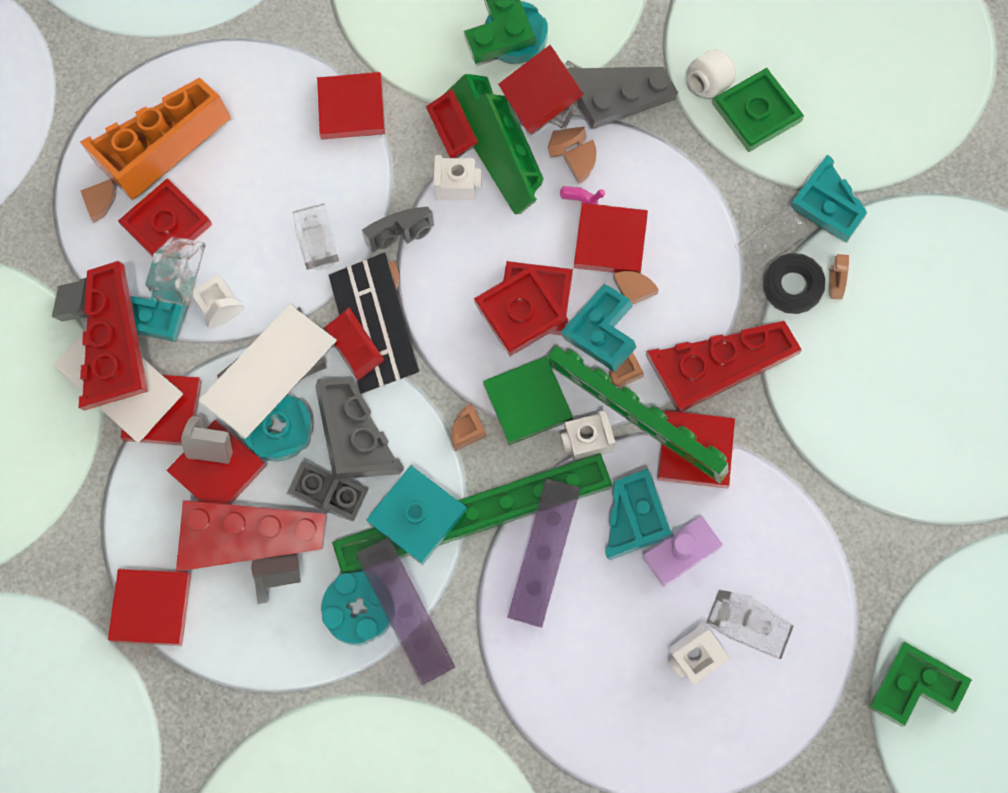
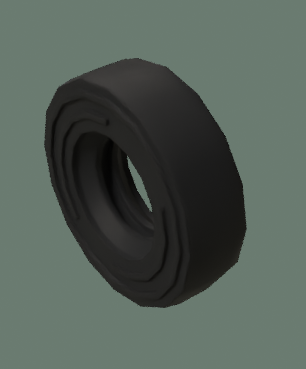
[763,253,826,314]

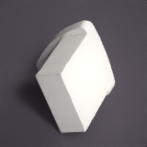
[190,274,244,329]

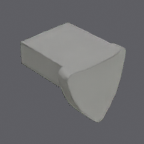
[181,416,233,464]

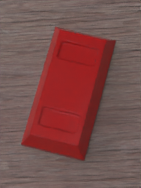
[425,89,479,158]
[323,308,385,381]

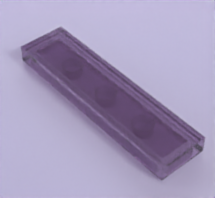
[507,479,581,628]
[355,537,456,685]

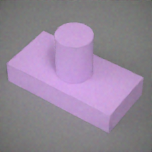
[643,516,723,587]

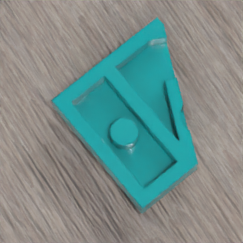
[790,155,868,243]
[605,468,674,560]

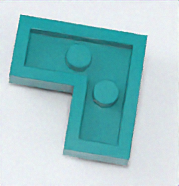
[130,269,195,342]
[561,284,637,372]

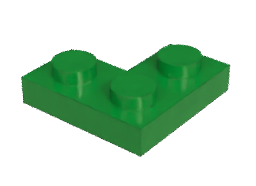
[464,0,536,64]
[868,641,972,727]

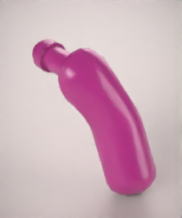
[560,186,605,204]

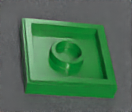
[712,67,804,152]
[483,356,573,446]

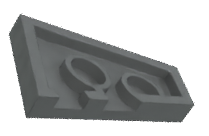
[567,67,678,129]
[315,378,404,480]

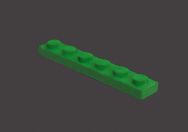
[547,346,728,484]

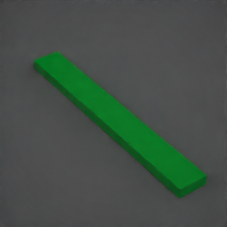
[332,453,613,574]

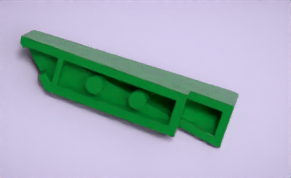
[444,74,544,214]

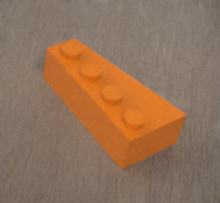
[80,77,231,201]

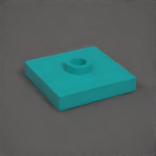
[366,465,467,566]

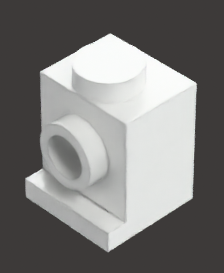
[434,155,482,200]
[560,410,616,462]
[668,622,730,685]

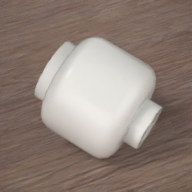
[687,49,736,98]

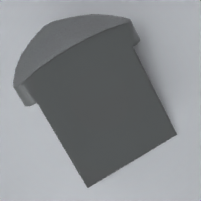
[52,278,87,322]
[251,553,301,604]

